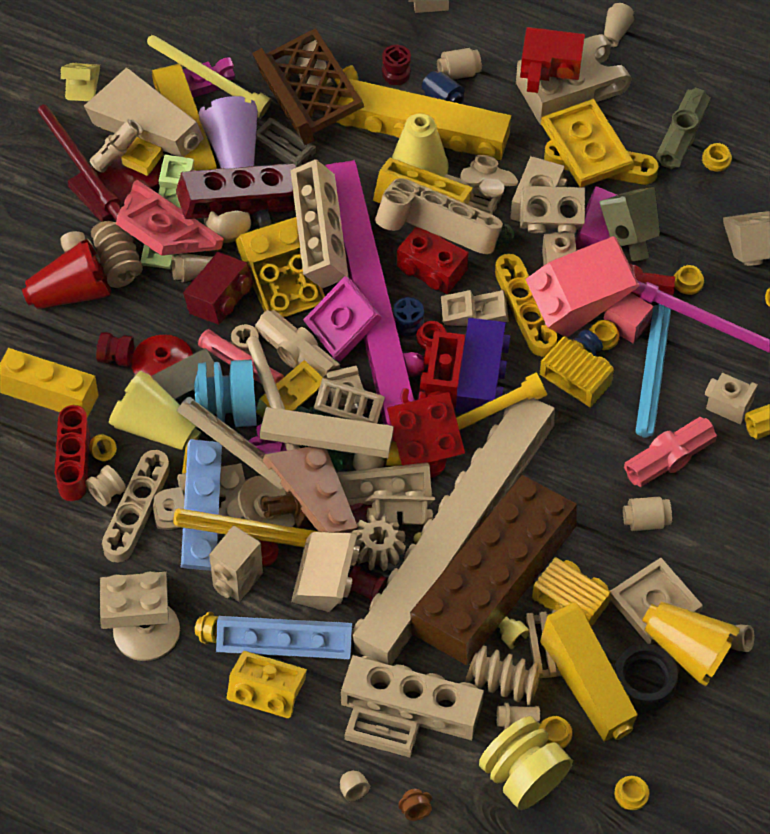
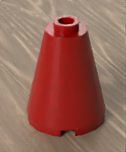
[22,239,112,309]

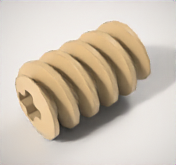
[91,221,143,288]
[465,645,540,706]

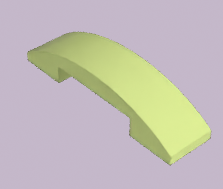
[140,155,194,269]

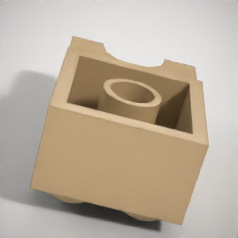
[516,34,632,125]

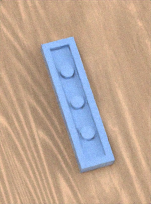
[181,439,222,571]
[216,616,352,659]

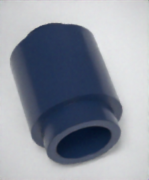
[422,71,465,104]

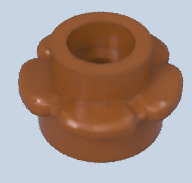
[398,789,432,821]

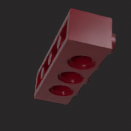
[176,164,296,219]

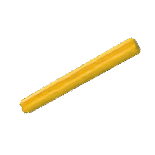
[173,508,318,547]

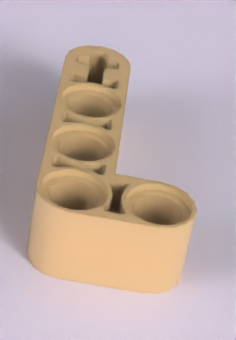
[375,178,503,254]

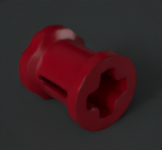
[349,565,387,603]

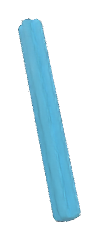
[635,304,671,438]

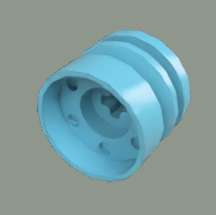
[194,359,257,427]

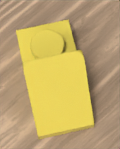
[61,63,100,101]

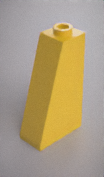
[540,601,638,742]

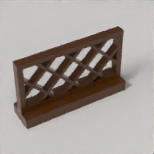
[252,28,365,146]

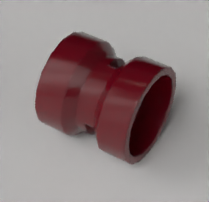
[382,44,411,85]
[96,332,134,367]

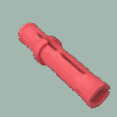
[198,329,284,384]

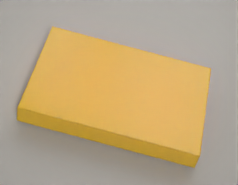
[541,99,634,188]

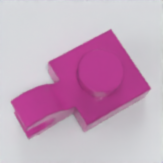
[183,57,235,98]

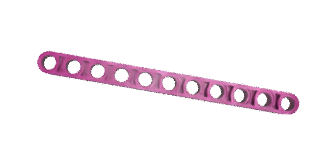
[325,160,414,426]

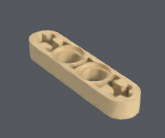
[102,450,170,563]

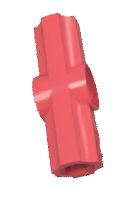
[624,417,717,487]

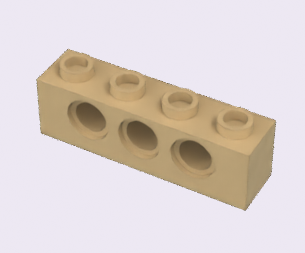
[291,159,349,289]
[341,655,484,741]

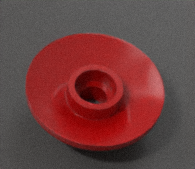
[131,335,193,376]

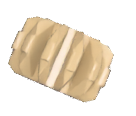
[351,514,406,571]

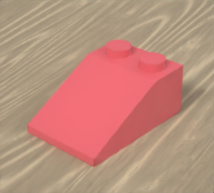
[526,236,640,337]

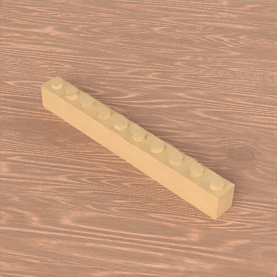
[352,398,555,665]

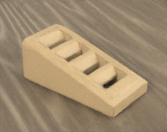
[314,378,385,424]

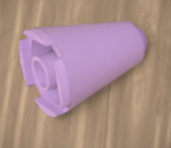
[199,96,258,169]

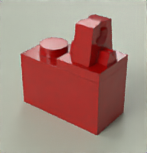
[520,27,585,93]

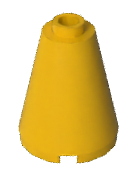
[642,601,740,687]

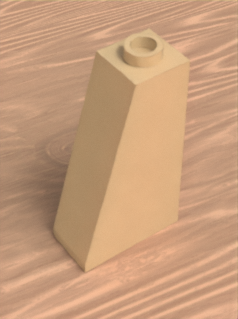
[84,67,204,157]

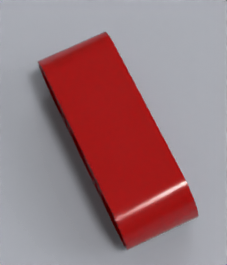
[55,405,90,501]

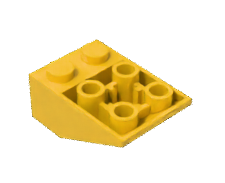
[235,217,325,317]

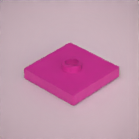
[303,276,383,362]

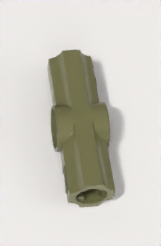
[656,87,711,169]

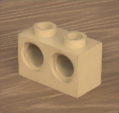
[520,186,585,233]
[209,526,263,602]

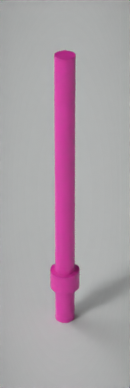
[632,280,770,353]

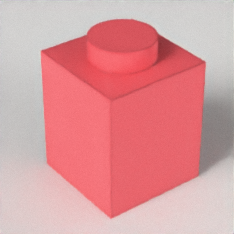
[604,293,654,344]

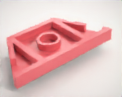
[116,180,224,256]

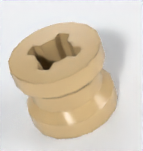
[85,465,126,506]

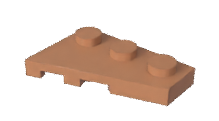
[263,446,358,533]

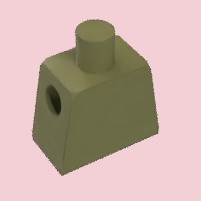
[599,187,660,261]

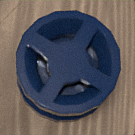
[393,297,424,336]

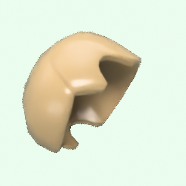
[204,210,251,243]

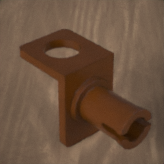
[262,491,314,529]

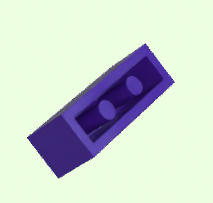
[456,318,510,417]

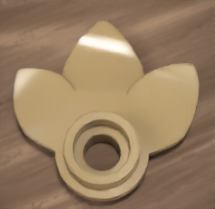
[460,155,518,198]

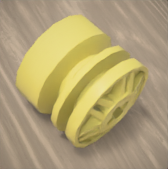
[479,716,573,810]

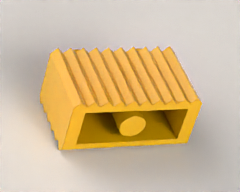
[539,336,614,407]
[532,557,611,627]

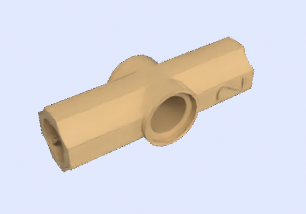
[255,310,340,379]

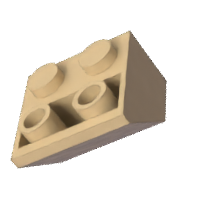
[291,532,360,612]

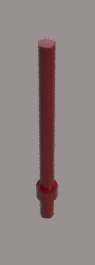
[37,104,121,221]

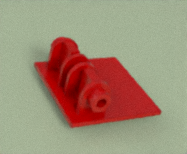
[387,391,465,465]

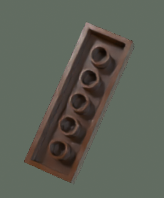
[410,475,577,665]

